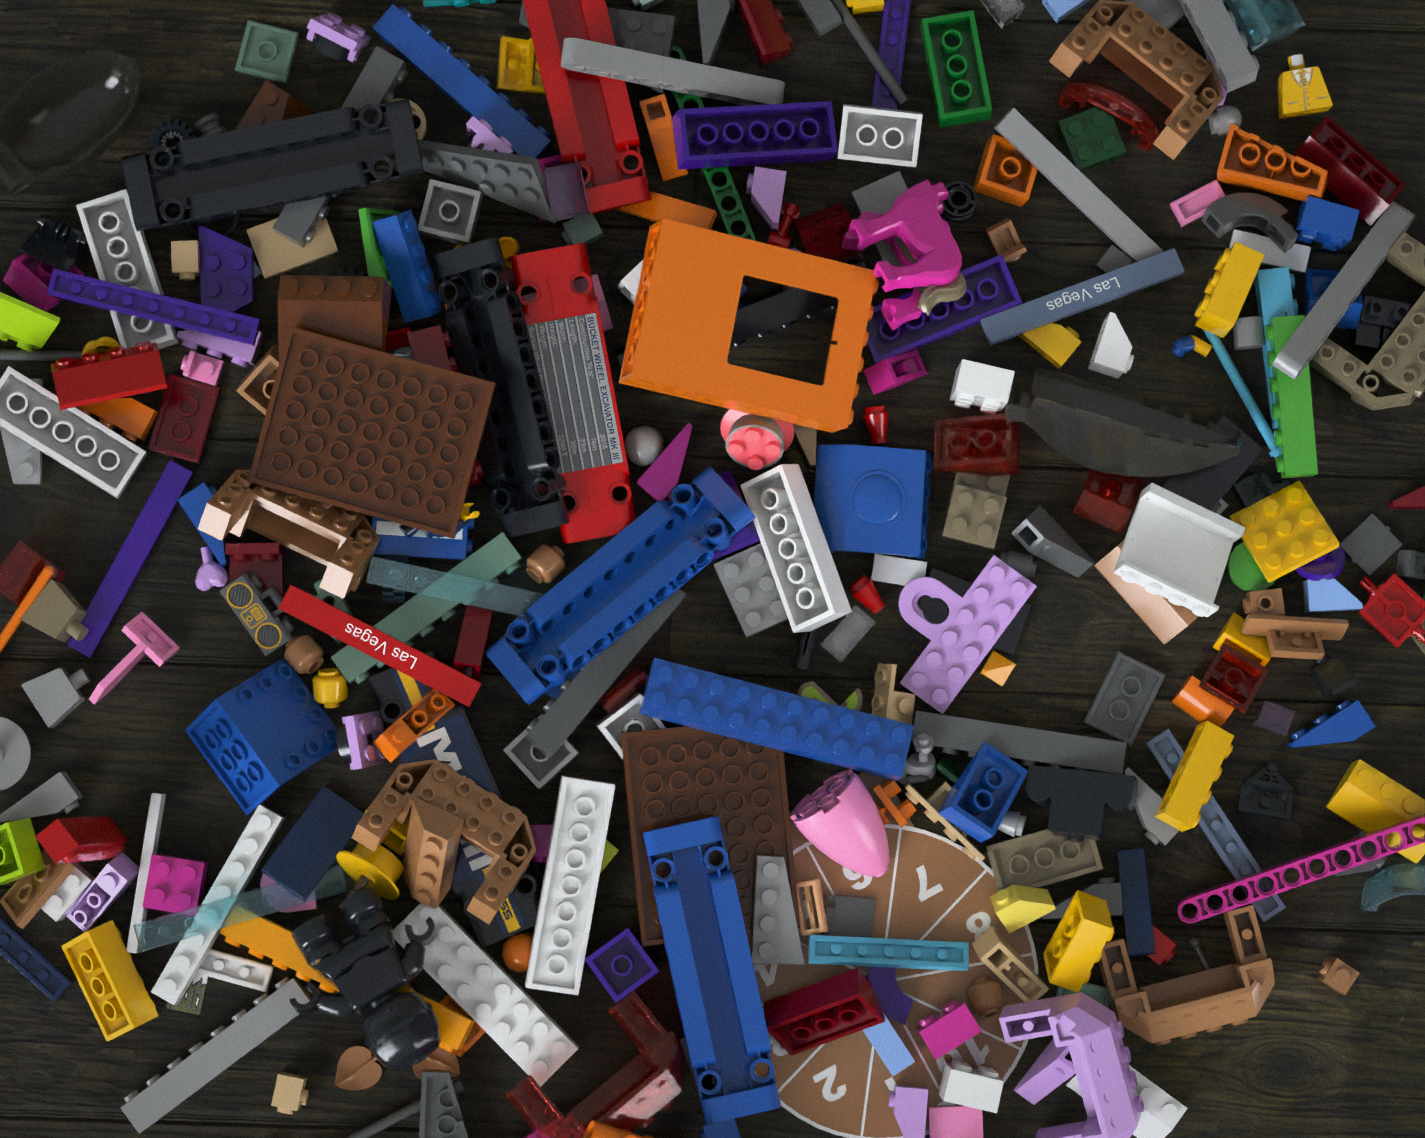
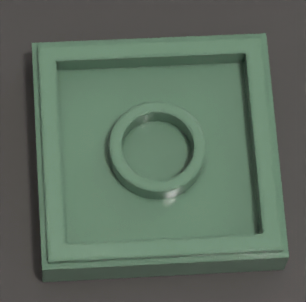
[235,20,300,84]

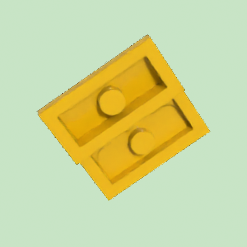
[496,36,545,94]

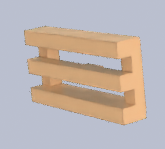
[796,879,829,936]

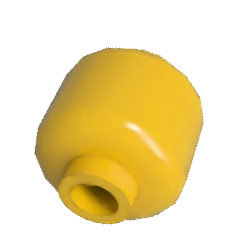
[312,668,348,708]

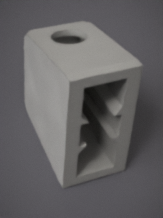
[21,667,91,728]

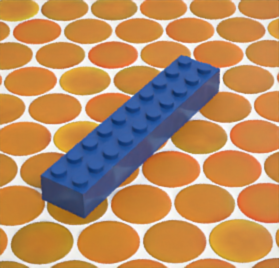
[639,658,914,781]

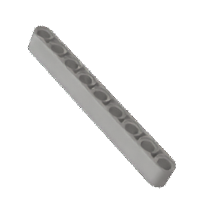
[561,38,785,106]
[1272,201,1416,380]

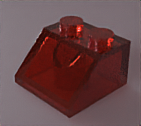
[1072,459,1142,533]
[0,540,68,606]
[1198,643,1270,714]

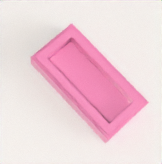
[1169,179,1226,228]

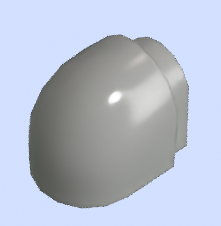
[1208,105,1242,136]

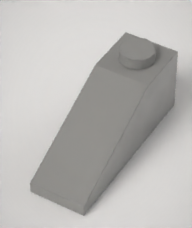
[1122,767,1179,845]
[0,772,84,823]

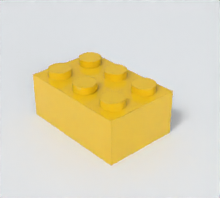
[1194,242,1265,338]
[1043,890,1114,993]

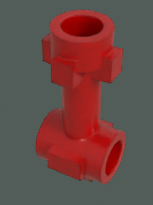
[767,202,800,249]

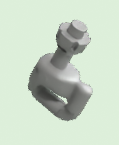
[898,733,936,784]

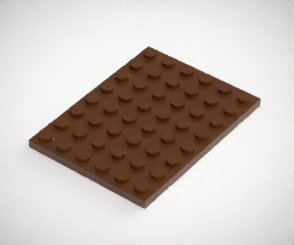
[248,326,496,539]
[620,726,800,946]

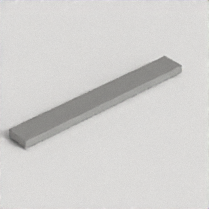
[994,108,1163,262]

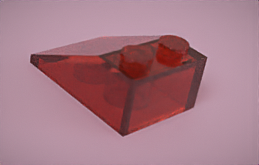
[934,413,1020,476]

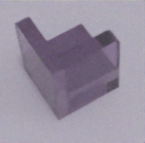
[1252,701,1296,737]

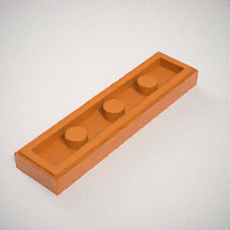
[614,191,717,230]

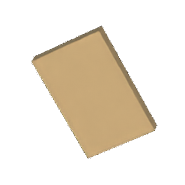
[246,217,339,280]

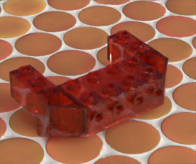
[505,991,685,1138]

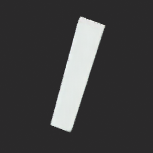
[126,793,166,953]

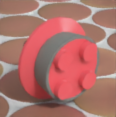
[720,409,794,470]

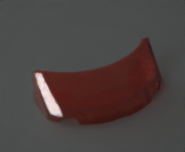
[1056,79,1161,152]

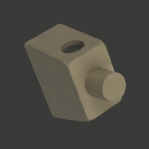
[21,579,89,642]

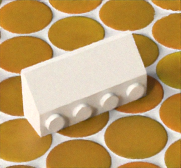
[1066,1065,1188,1138]

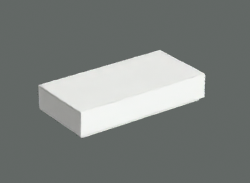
[871,554,927,586]

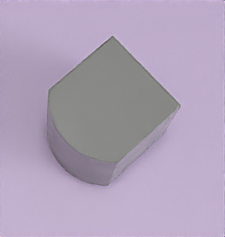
[1233,316,1264,350]

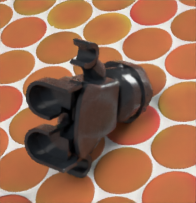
[289,887,442,1071]

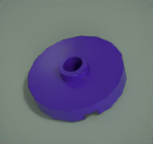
[1295,544,1345,581]

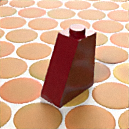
[454,605,493,689]

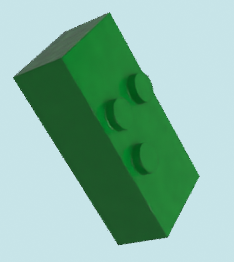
[920,10,993,128]

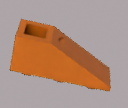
[639,94,688,182]
[76,398,158,442]
[373,689,455,763]

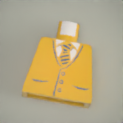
[1278,54,1333,119]

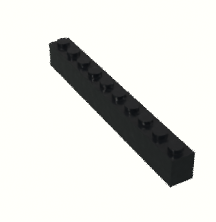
[614,255,867,369]

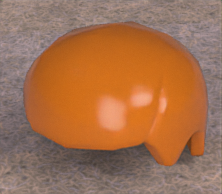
[502,931,534,973]

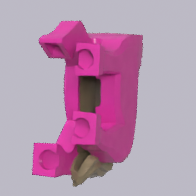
[842,180,967,330]

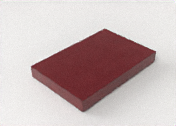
[148,374,221,464]

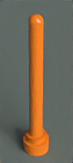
[0,565,54,653]

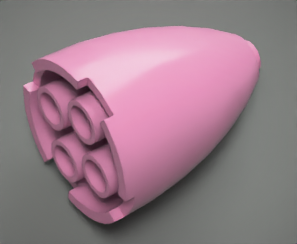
[790,769,890,877]

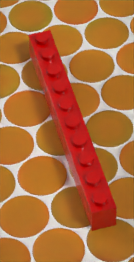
[35,816,129,864]

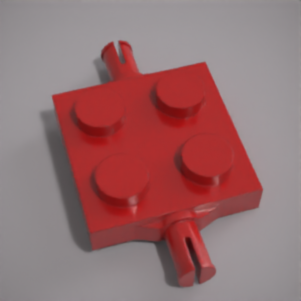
[1357,573,1425,648]

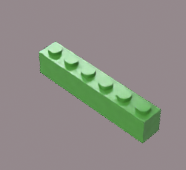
[1265,315,1318,478]

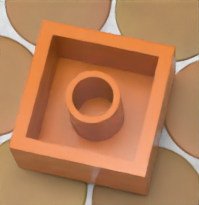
[973,134,1038,207]

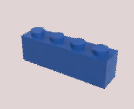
[372,209,444,323]

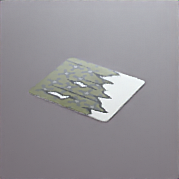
[166,973,208,1015]

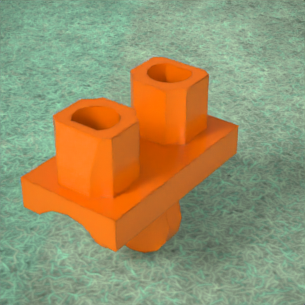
[873,780,916,827]

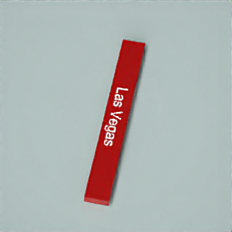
[278,584,482,707]

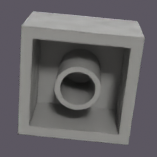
[417,179,483,246]
[503,714,580,789]

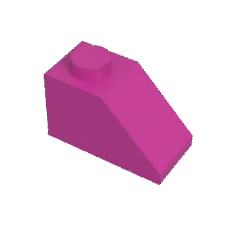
[863,350,927,395]

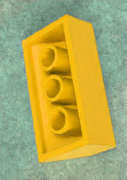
[1326,759,1425,864]
[61,920,159,1042]

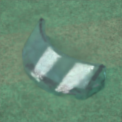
[1361,863,1425,912]

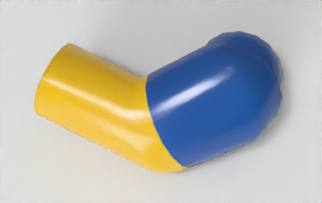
[1172,335,1212,357]

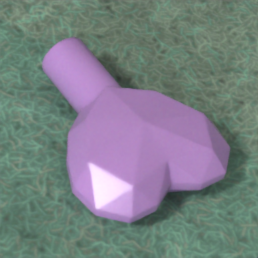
[195,546,228,591]

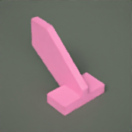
[89,612,180,705]

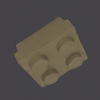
[942,461,1011,549]

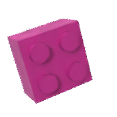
[142,854,209,916]
[916,999,982,1060]

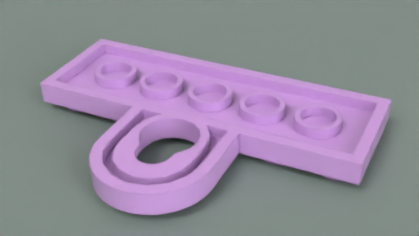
[899,555,1037,714]

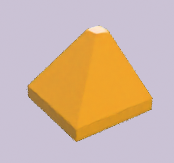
[980,650,1016,687]

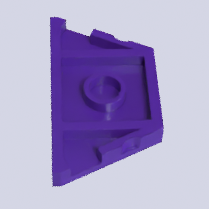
[199,226,255,313]

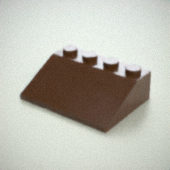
[278,275,392,361]

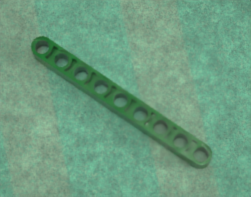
[671,45,756,241]

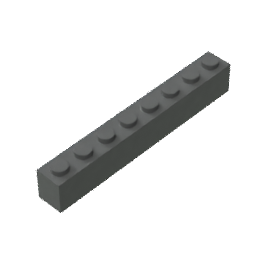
[273,46,407,247]
[526,588,686,759]
[910,711,1127,774]

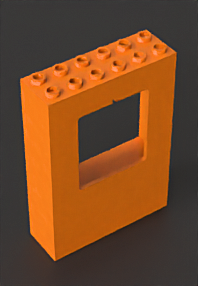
[619,218,879,433]

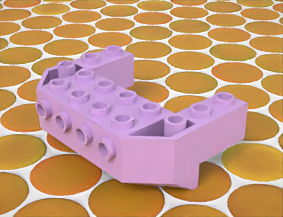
[999,992,1144,1138]

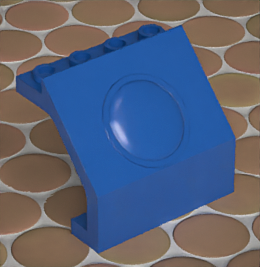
[814,444,932,559]

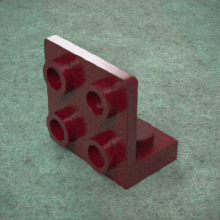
[793,202,864,262]
[225,543,283,598]

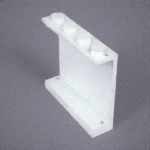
[1113,483,1245,617]

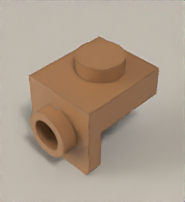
[985,218,1027,263]

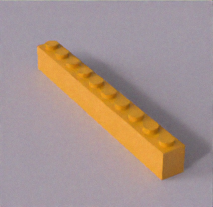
[220,904,475,1053]

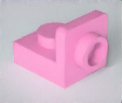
[181,350,224,386]

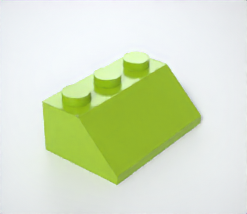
[0,292,61,352]

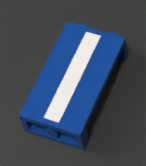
[372,508,475,561]

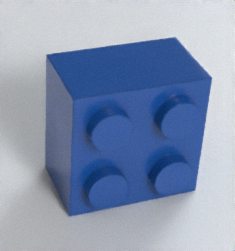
[1293,196,1360,251]

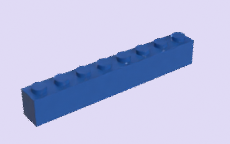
[372,4,552,160]

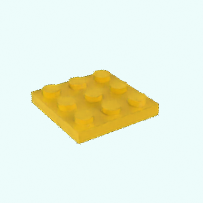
[1229,480,1339,583]

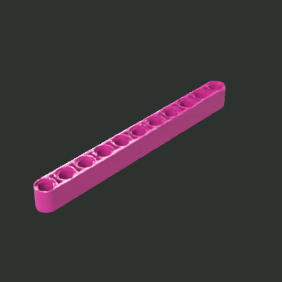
[1177,814,1425,923]

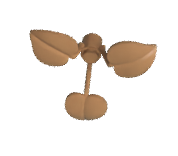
[335,986,460,1090]

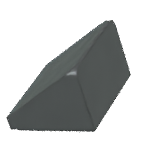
[1396,550,1425,580]

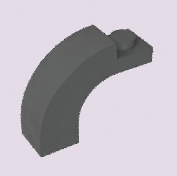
[1201,193,1298,253]

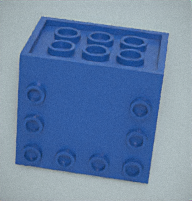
[185,657,338,815]

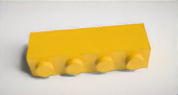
[1154,720,1234,832]

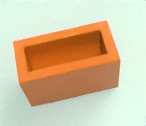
[1171,676,1236,727]

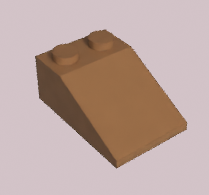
[236,344,280,415]

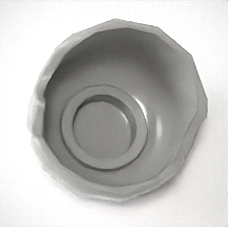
[624,425,665,466]

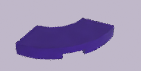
[868,967,913,1025]

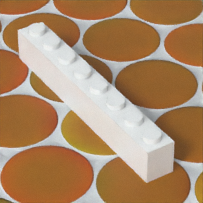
[151,804,286,1005]

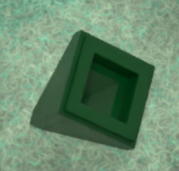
[936,753,958,783]

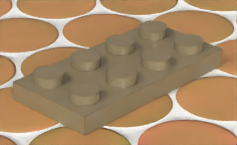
[985,829,1103,891]

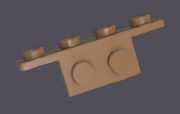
[1241,614,1349,660]

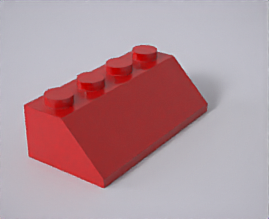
[51,341,167,410]

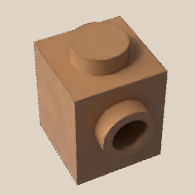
[1243,588,1285,616]
[1317,956,1359,995]

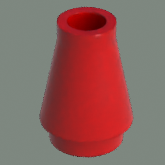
[863,405,889,444]
[848,575,886,615]

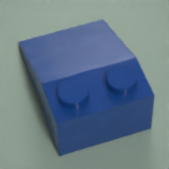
[938,742,1028,843]

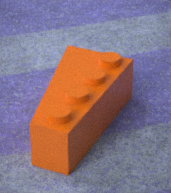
[1217,123,1328,201]

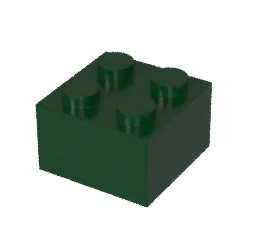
[1055,103,1126,173]

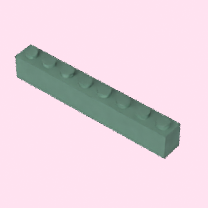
[331,532,523,685]

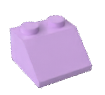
[746,167,787,232]

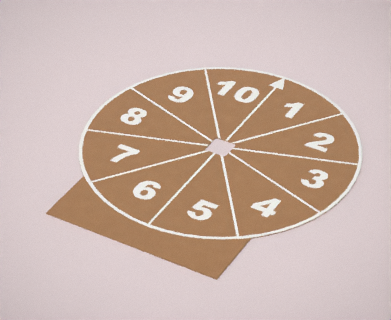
[747,772,1039,1138]

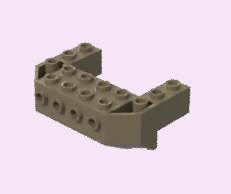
[1309,231,1425,411]

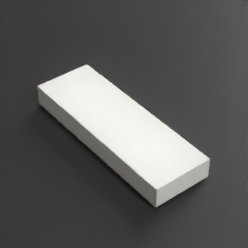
[1229,229,1311,274]
[197,949,275,992]

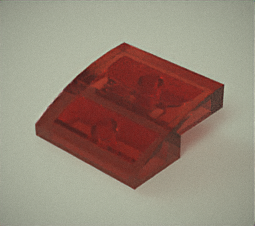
[598,666,648,714]

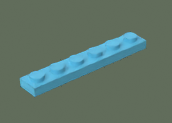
[808,935,969,971]

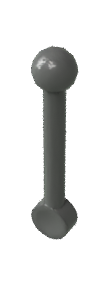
[1189,937,1210,970]

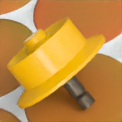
[336,843,404,900]

